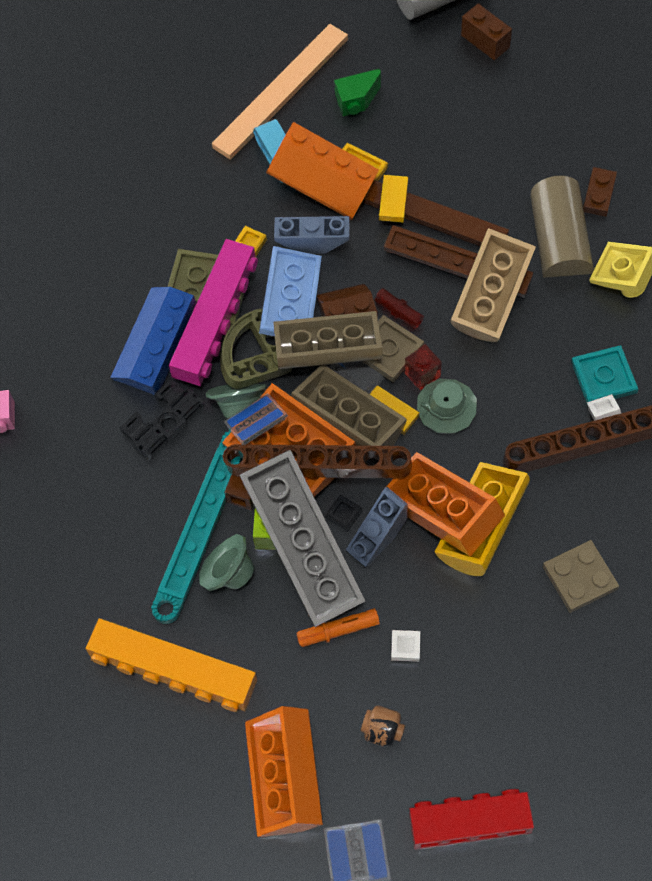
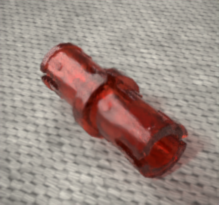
[374,288,424,329]

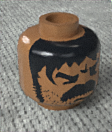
[361,706,405,748]

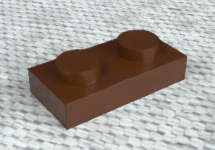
[583,167,617,217]

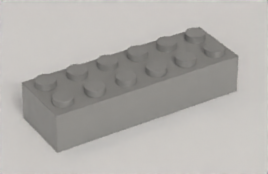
[239,450,365,627]

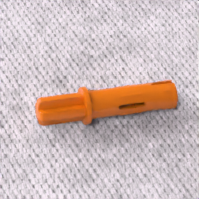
[297,608,379,647]

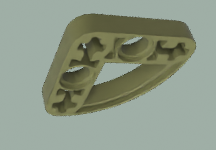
[220,309,293,389]

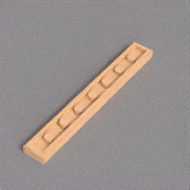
[212,24,348,160]

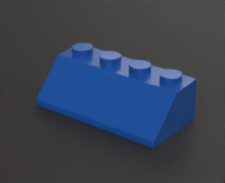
[110,287,197,395]

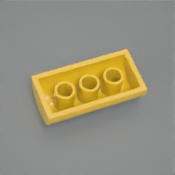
[435,462,530,576]

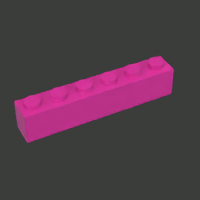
[169,239,258,386]

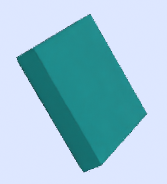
[571,345,638,403]

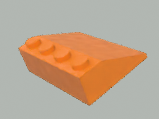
[222,383,356,497]

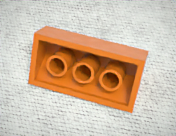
[266,122,379,220]
[245,706,323,837]

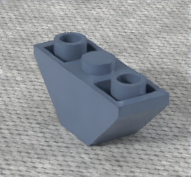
[274,216,349,254]
[346,487,408,567]

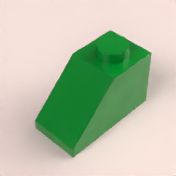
[334,69,381,116]

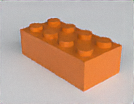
[385,452,505,557]

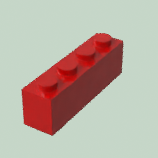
[409,789,534,850]

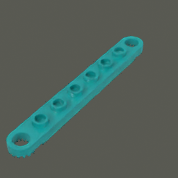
[151,430,243,624]

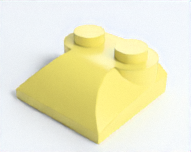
[589,242,652,298]

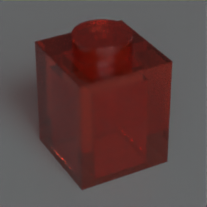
[404,344,442,391]

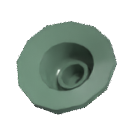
[417,379,477,434]
[206,384,267,418]
[199,534,254,591]

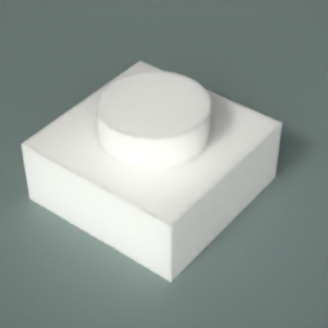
[587,394,621,421]
[391,630,420,662]

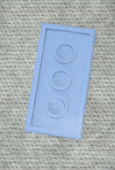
[259,246,322,336]

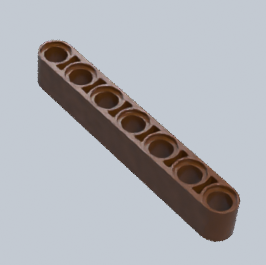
[503,405,652,473]
[223,444,412,478]

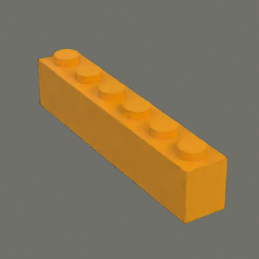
[85,618,257,712]

